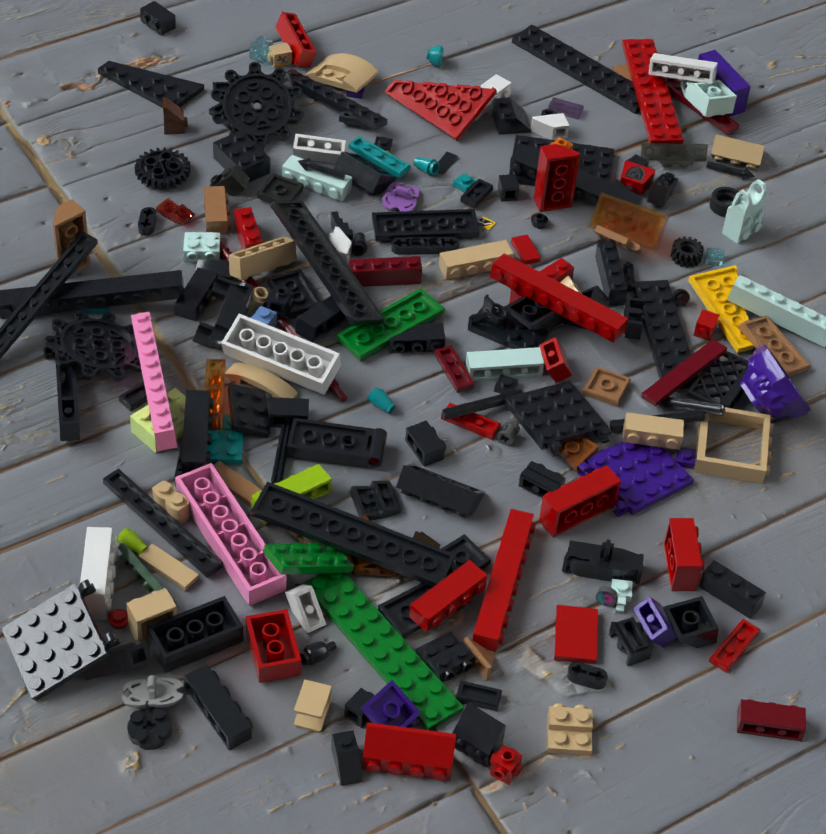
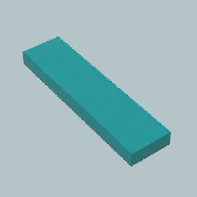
[348,136,411,178]

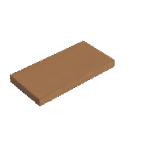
[738,315,811,376]

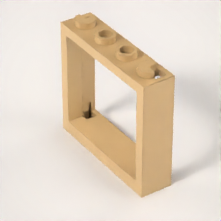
[694,407,773,484]

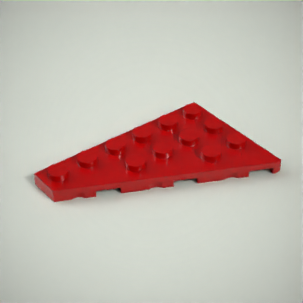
[384,79,497,141]

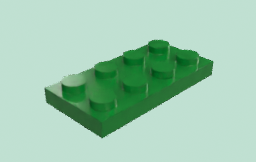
[263,542,354,575]

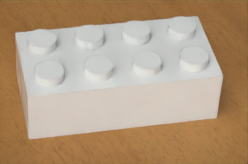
[80,527,118,620]

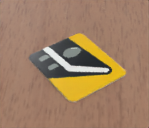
[477,216,496,230]

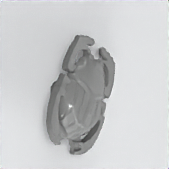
[122,675,184,708]

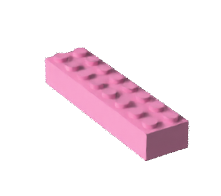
[175,463,286,606]

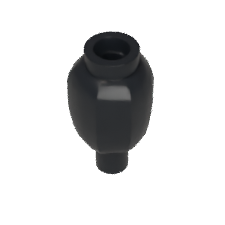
[300,641,337,665]

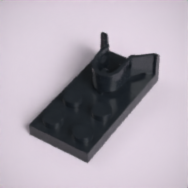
[468,295,549,349]

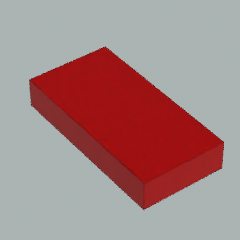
[511,234,541,265]

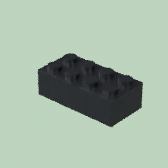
[147,596,243,673]

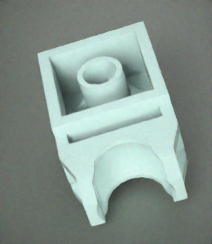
[680,79,737,117]
[722,179,768,244]

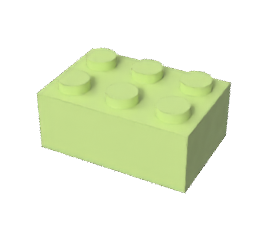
[130,388,186,453]

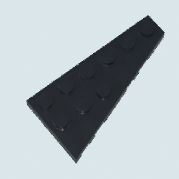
[98,61,204,108]

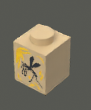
[267,42,292,68]

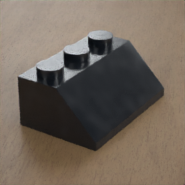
[334,151,397,195]

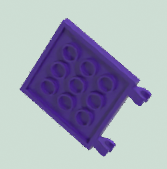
[577,441,694,517]

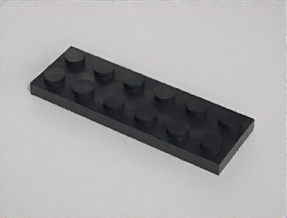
[372,209,480,241]

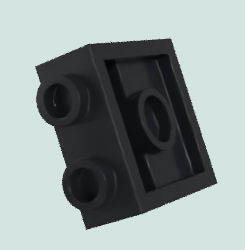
[416,631,475,682]

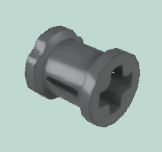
[497,420,520,446]

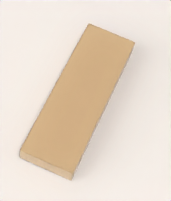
[138,544,199,591]

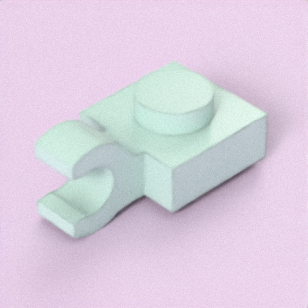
[611,579,633,613]

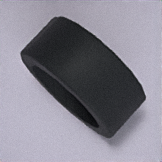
[709,187,742,217]

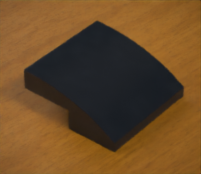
[349,481,402,521]

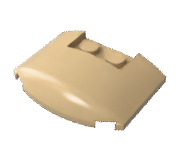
[305,53,379,93]

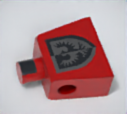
[620,160,656,196]

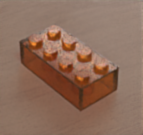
[589,192,669,250]

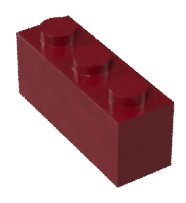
[737,699,806,742]

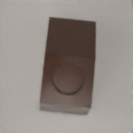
[163,97,188,134]

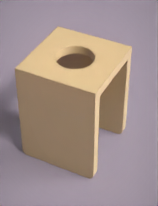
[294,679,332,732]

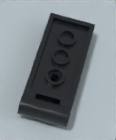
[287,418,387,468]

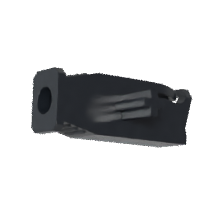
[562,539,644,584]

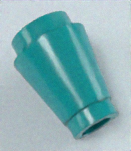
[414,157,440,175]
[367,387,396,414]

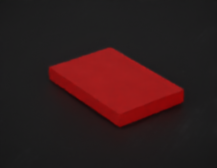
[554,605,598,664]

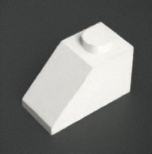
[285,584,326,633]

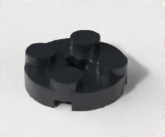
[127,707,172,750]

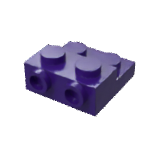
[360,679,421,728]

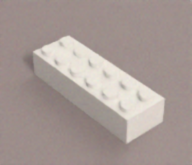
[221,314,341,395]

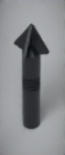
[298,158,346,180]
[706,161,755,180]

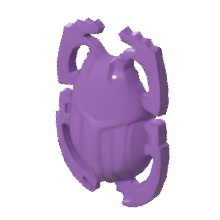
[382,182,419,212]

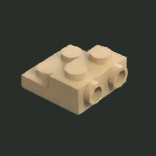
[547,703,593,756]

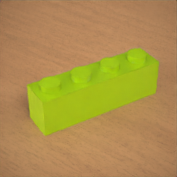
[251,464,332,524]

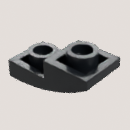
[331,211,353,240]
[195,259,233,280]

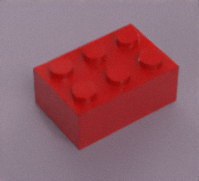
[664,518,704,591]
[245,609,301,683]

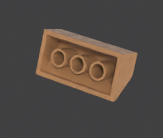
[53,199,90,273]

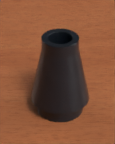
[351,232,367,256]

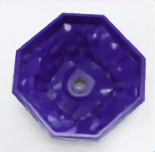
[739,344,811,419]

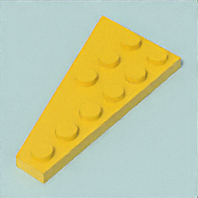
[688,265,754,354]

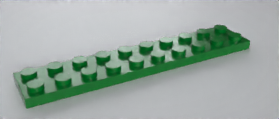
[304,573,463,731]

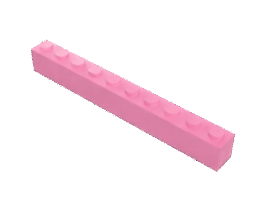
[131,312,178,451]

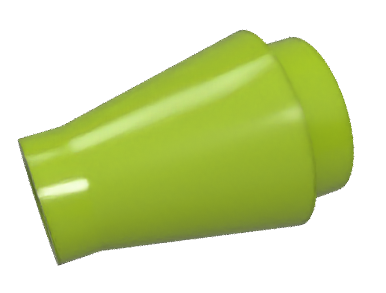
[117,528,148,555]

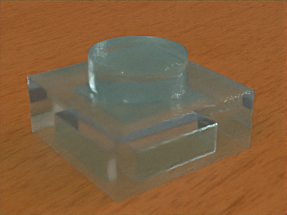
[705,247,725,267]

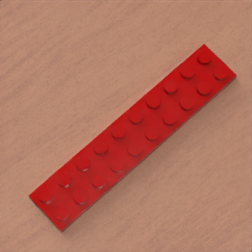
[622,39,684,146]

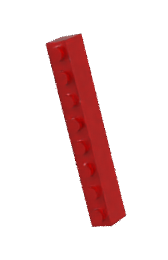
[490,253,628,343]
[472,509,536,652]

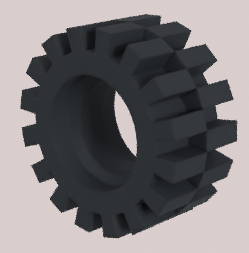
[670,236,704,268]

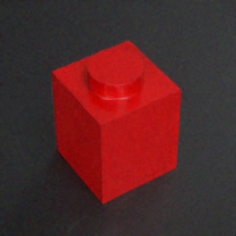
[693,309,720,341]

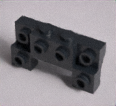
[192,275,254,350]

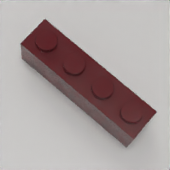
[349,256,422,287]

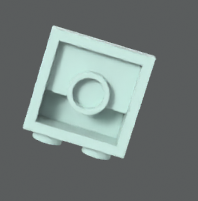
[183,232,220,262]

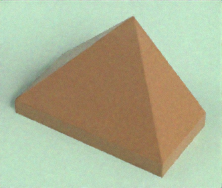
[464,637,495,681]

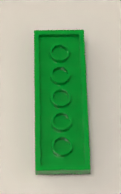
[337,288,445,361]

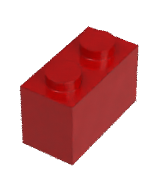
[539,337,573,383]

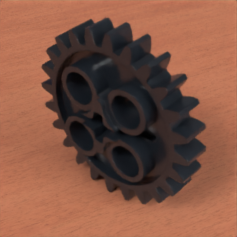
[135,147,191,190]

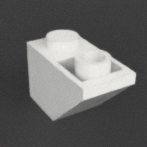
[531,113,569,140]
[329,226,352,264]

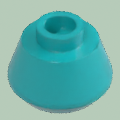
[426,45,444,67]

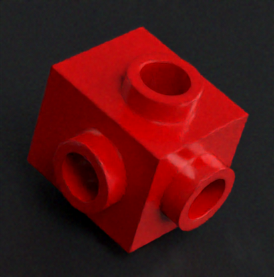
[489,745,523,785]

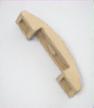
[224,362,298,398]

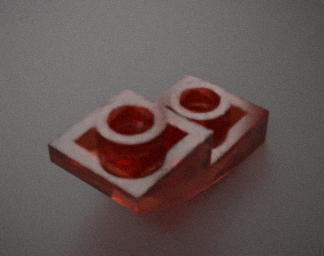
[156,198,195,225]

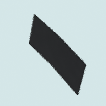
[438,151,458,174]

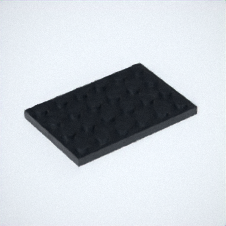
[509,135,614,186]

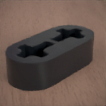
[138,207,157,236]
[567,662,608,690]

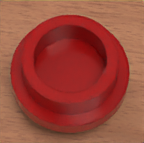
[108,609,128,629]

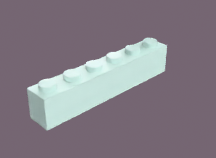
[727,275,826,348]

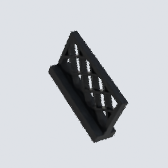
[686,351,748,409]

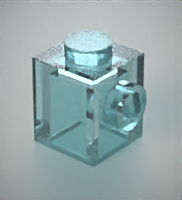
[249,36,274,64]

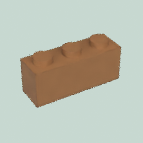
[204,186,231,234]

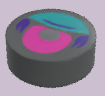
[596,586,618,607]

